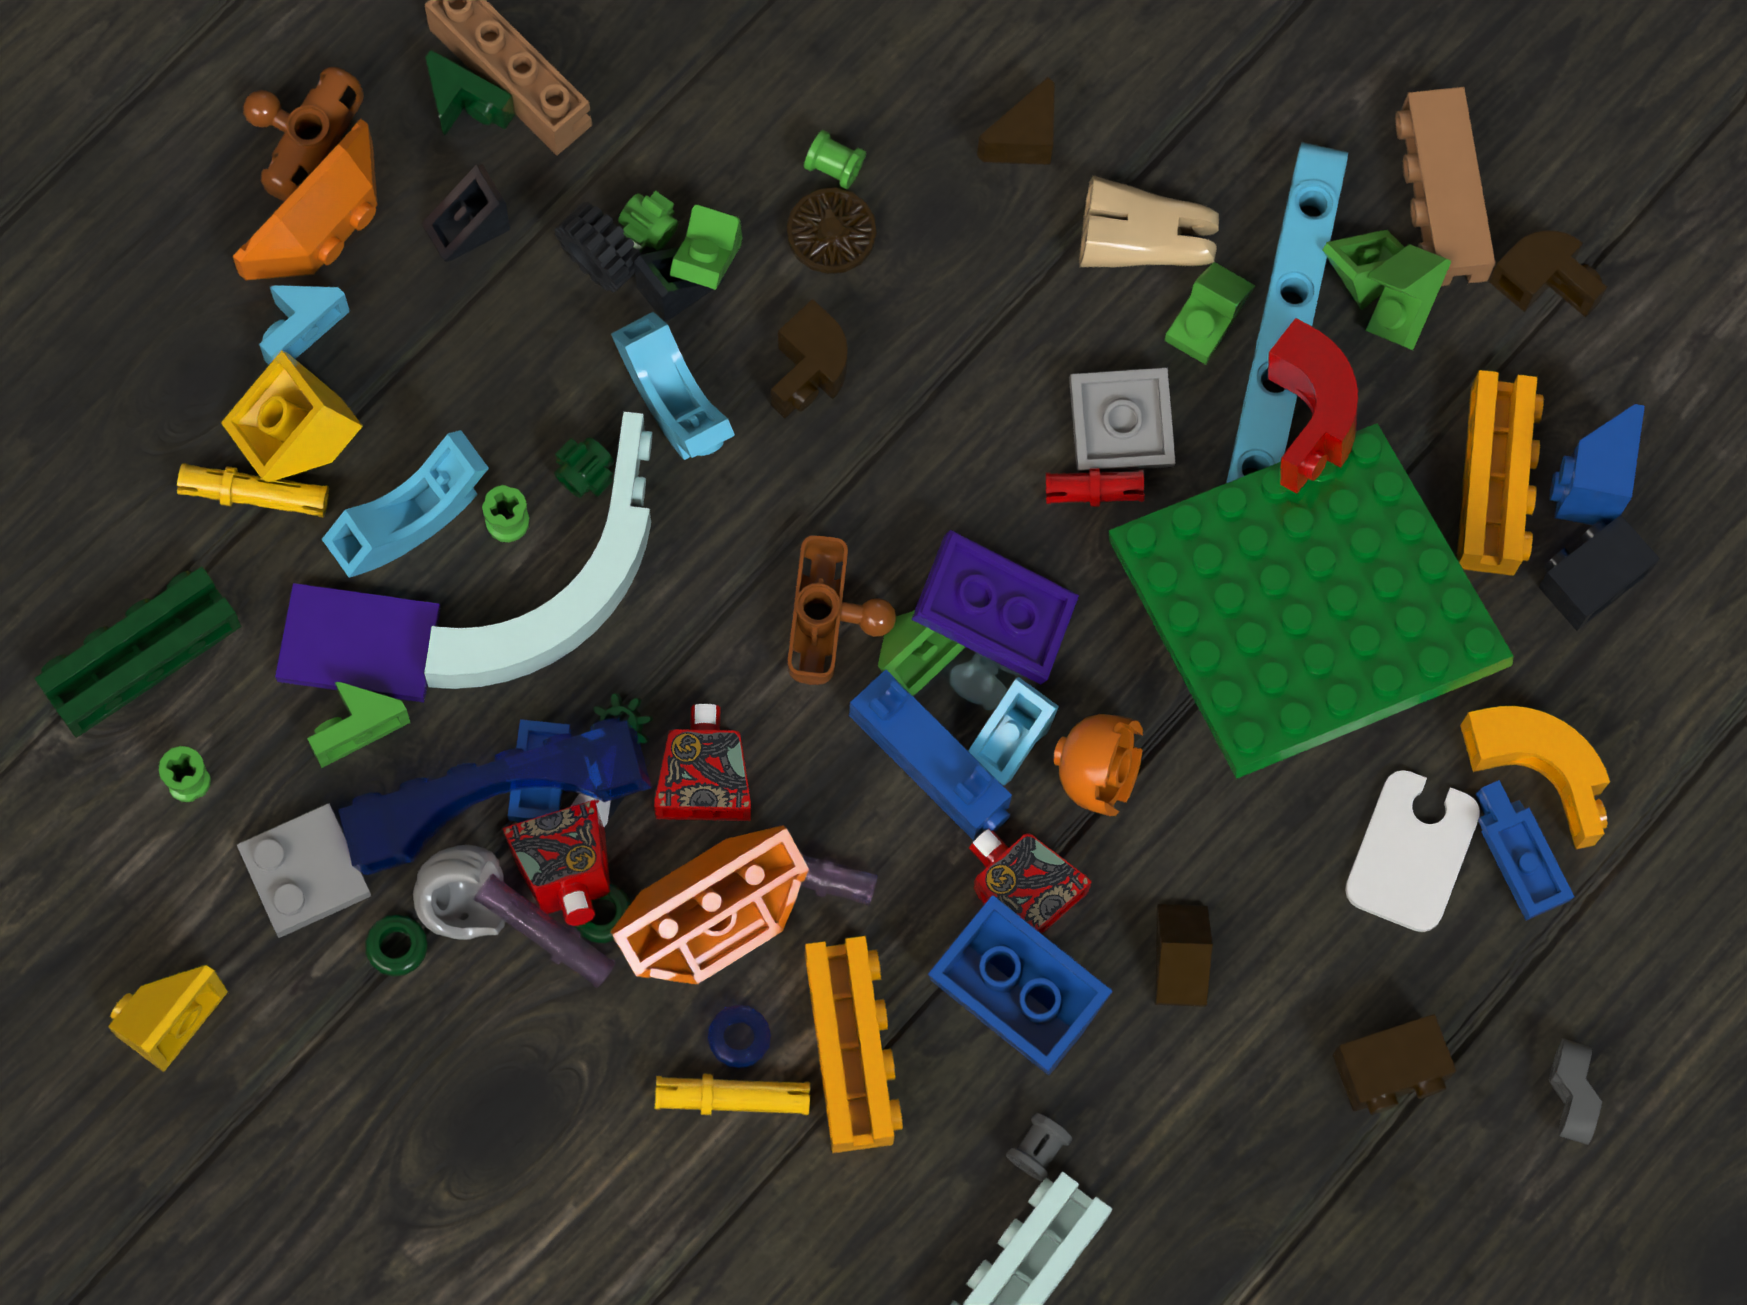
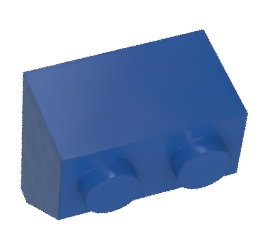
[1549,404,1645,525]

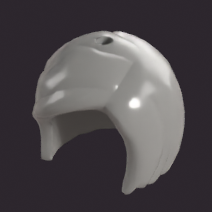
[413,845,508,940]

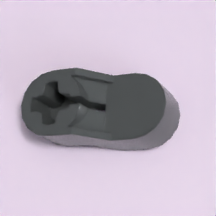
[1548,1038,1602,1145]

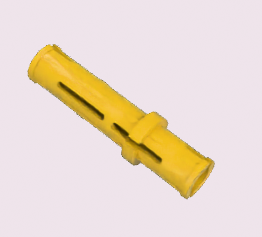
[177,463,329,517]
[655,1074,810,1115]

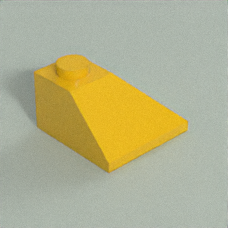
[221,350,363,482]
[108,965,228,1072]

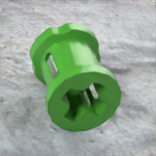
[804,130,866,189]
[482,485,530,542]
[159,746,211,802]

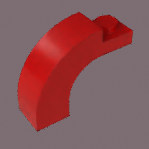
[1268,318,1358,494]

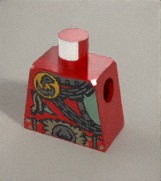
[655,704,751,821]
[503,799,610,926]
[969,829,1092,934]

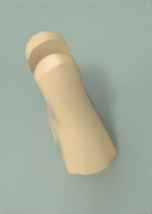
[1079,176,1219,267]

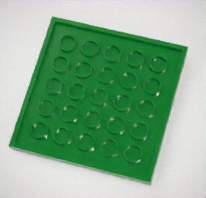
[1109,423,1514,779]

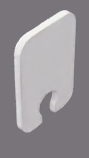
[1345,770,1480,932]

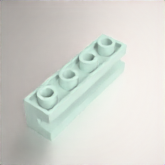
[951,1172,1112,1305]

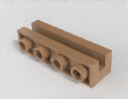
[425,0,592,155]
[1396,87,1495,286]

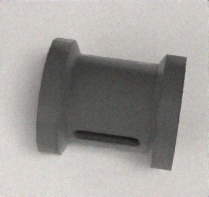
[1006,1113,1073,1181]

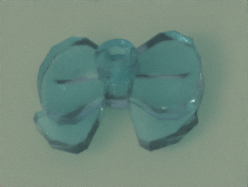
[950,652,1024,710]

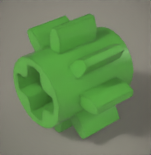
[618,191,678,253]

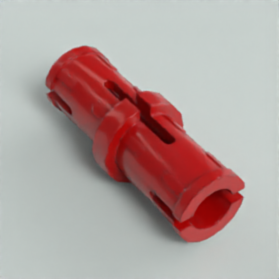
[1046,468,1144,507]

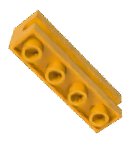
[1457,370,1544,576]
[805,936,903,1153]

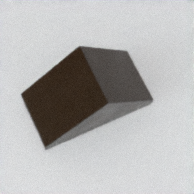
[977,77,1055,165]
[1155,904,1213,1007]

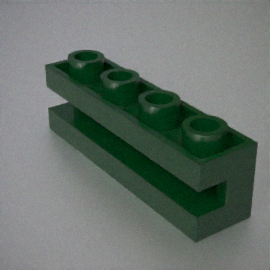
[34,567,242,738]

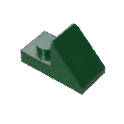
[426,50,515,135]

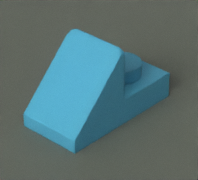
[259,285,350,365]
[968,677,1059,786]

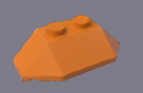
[233,119,377,280]
[610,825,809,984]

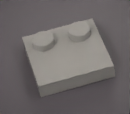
[1069,368,1175,473]
[237,803,371,938]

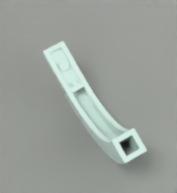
[424,412,652,689]

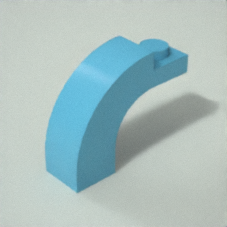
[611,312,735,460]
[322,430,489,578]

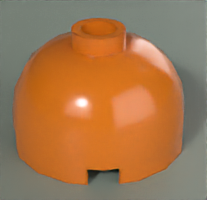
[1054,714,1143,816]

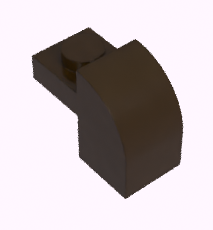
[1489,231,1607,318]
[771,299,848,418]

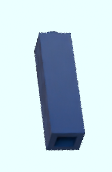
[849,670,1012,841]

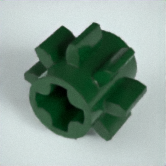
[554,437,614,498]
[589,693,653,755]

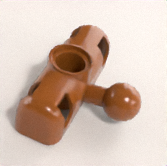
[243,67,364,202]
[788,535,896,685]

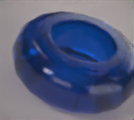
[708,1005,771,1068]

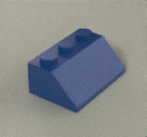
[928,895,1113,1076]

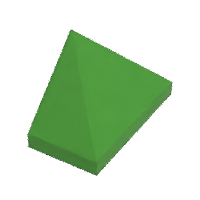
[1322,230,1405,310]
[878,611,965,696]

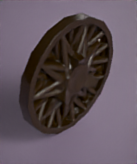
[787,188,876,274]

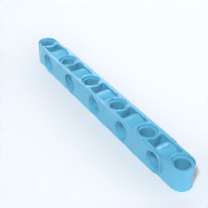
[1226,142,1348,483]

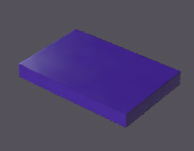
[911,530,1079,685]
[275,583,441,703]

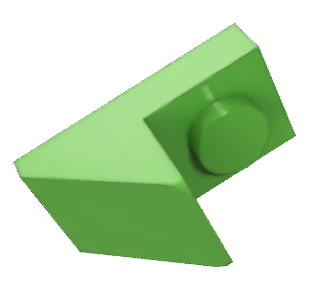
[670,204,742,290]
[1366,244,1452,350]
[1165,262,1255,365]
[307,682,411,768]

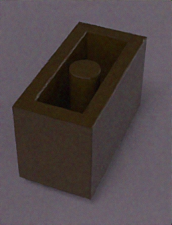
[1333,1014,1456,1115]

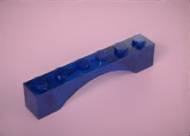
[338,718,652,876]

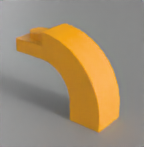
[1460,706,1610,849]

